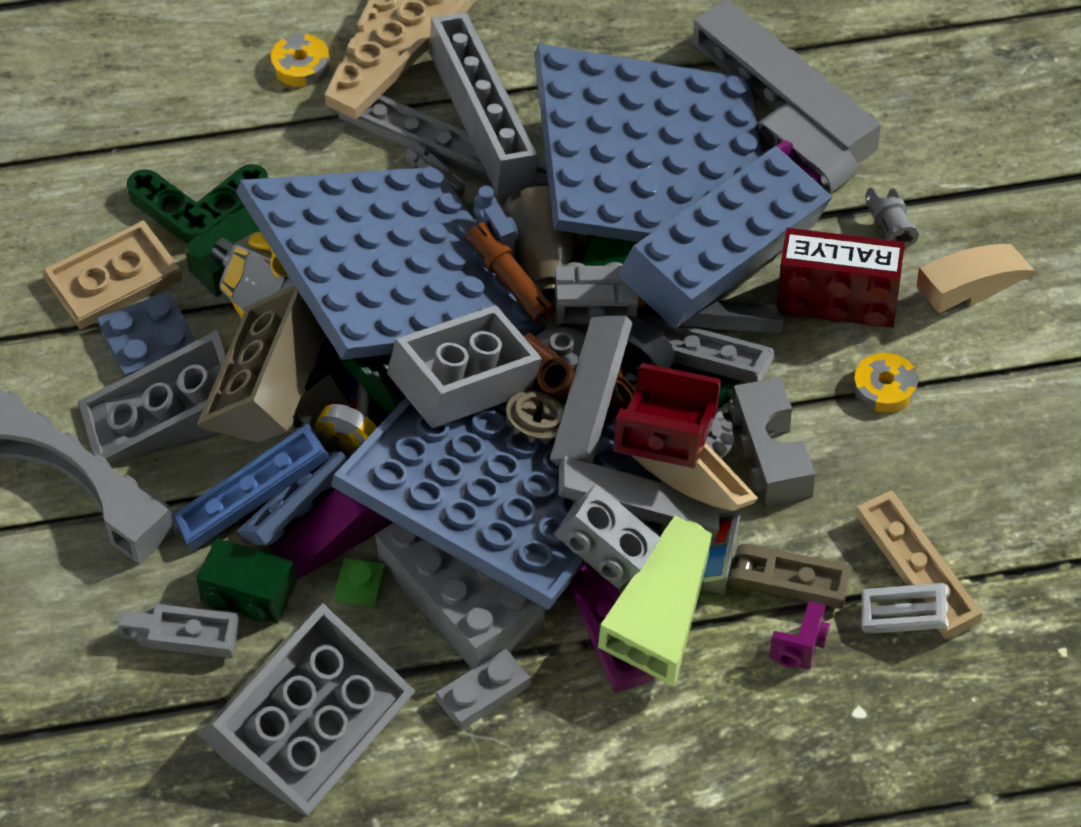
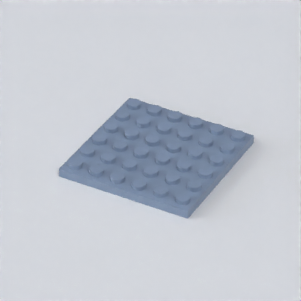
[534,44,778,261]
[236,167,547,360]
[331,382,653,610]

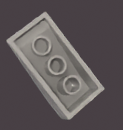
[78,330,231,464]

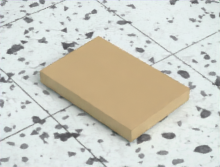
[42,220,183,330]

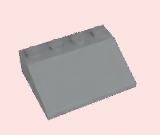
[198,603,415,817]

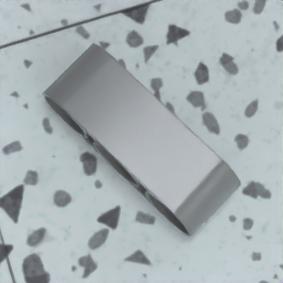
[754,104,858,194]

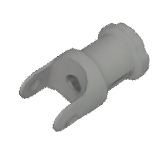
[865,187,919,249]

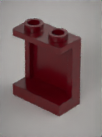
[613,363,721,469]

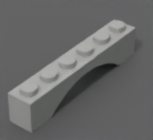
[0,388,174,565]

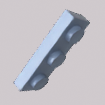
[237,452,347,545]

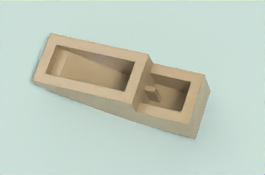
[916,244,1034,313]
[631,442,758,511]

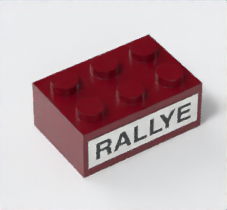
[777,227,905,328]

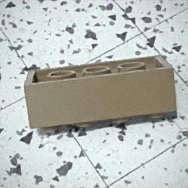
[197,285,327,443]

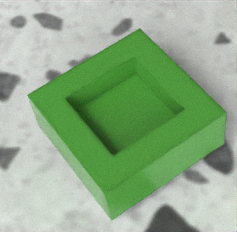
[335,558,386,608]

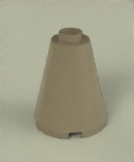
[503,186,577,299]

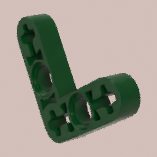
[126,164,268,244]

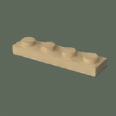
[856,490,983,640]

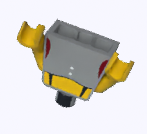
[211,232,289,319]

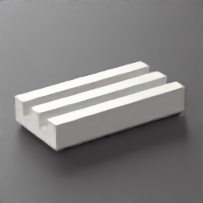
[862,583,949,634]

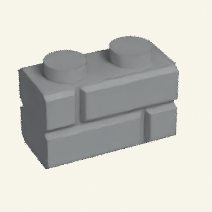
[554,262,638,324]

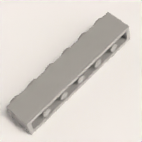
[693,0,881,163]
[429,13,537,196]

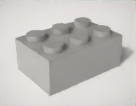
[387,305,542,428]

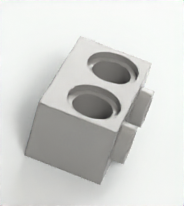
[554,484,660,589]

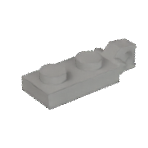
[118,604,240,658]

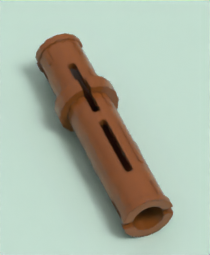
[465,222,555,324]

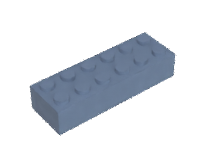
[617,146,832,329]

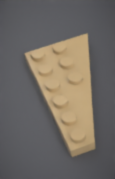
[325,0,478,120]

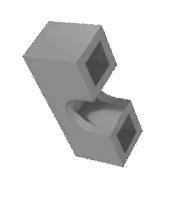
[727,377,815,507]

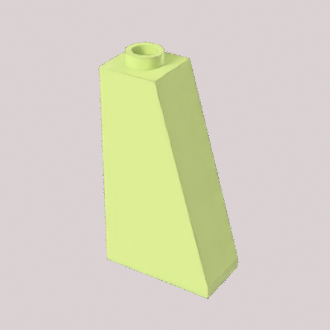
[598,515,712,686]

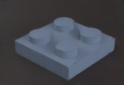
[97,291,196,378]

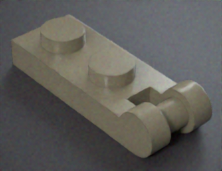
[728,544,852,609]

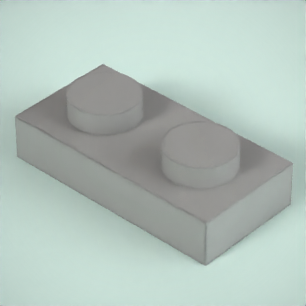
[436,648,531,731]

